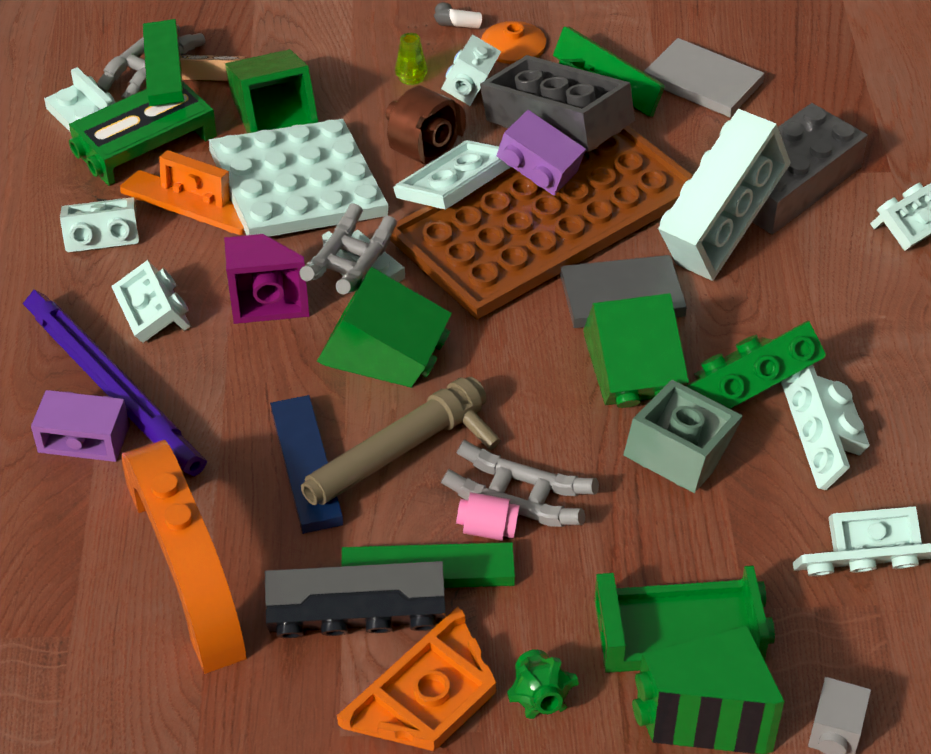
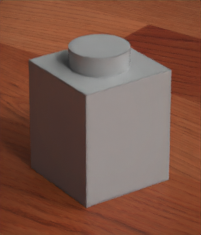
[808,677,871,754]

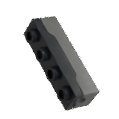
[265,561,446,638]

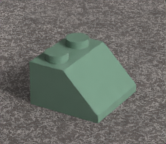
[623,380,743,493]

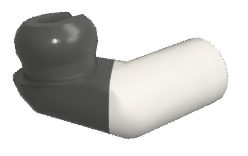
[434,2,482,29]

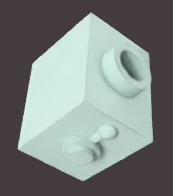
[441,34,502,106]

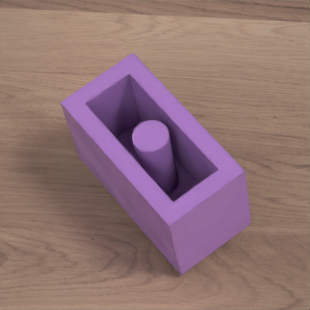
[496,110,586,196]
[31,390,130,462]

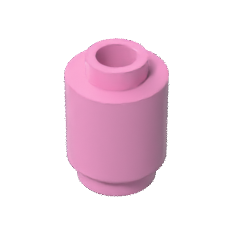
[456,492,520,541]

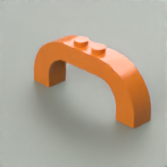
[122,440,247,674]

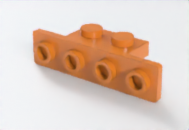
[120,150,245,235]

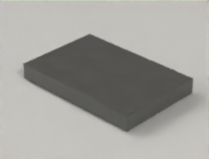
[560,255,687,328]

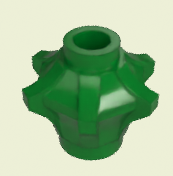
[507,649,579,719]

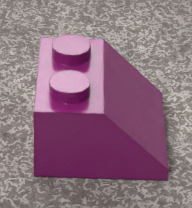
[224,234,310,324]

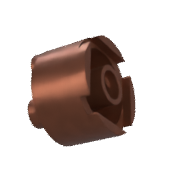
[386,85,466,165]

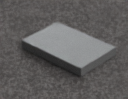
[643,38,765,117]

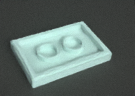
[393,140,510,210]

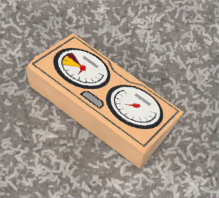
[180,55,247,81]

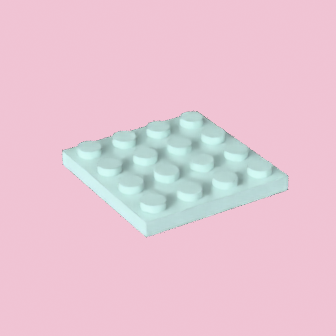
[209,119,388,237]

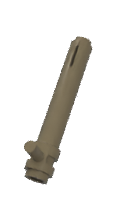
[301,377,501,505]

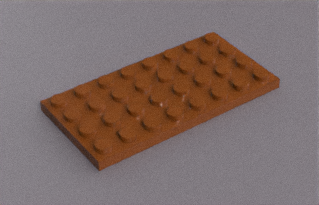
[390,126,693,320]

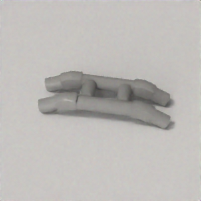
[97,24,205,99]
[299,203,397,294]
[440,439,599,527]

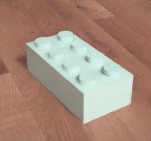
[658,109,791,281]

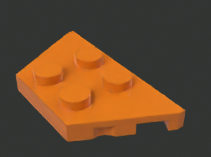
[337,607,496,751]

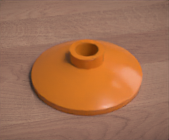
[481,21,546,64]

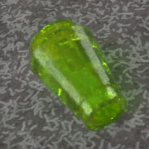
[395,33,428,85]

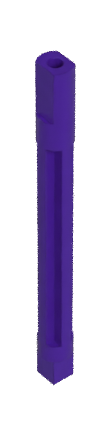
[23,289,207,477]

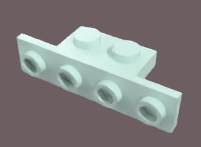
[781,364,870,490]
[793,506,931,576]

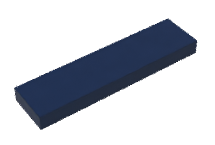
[270,395,343,534]

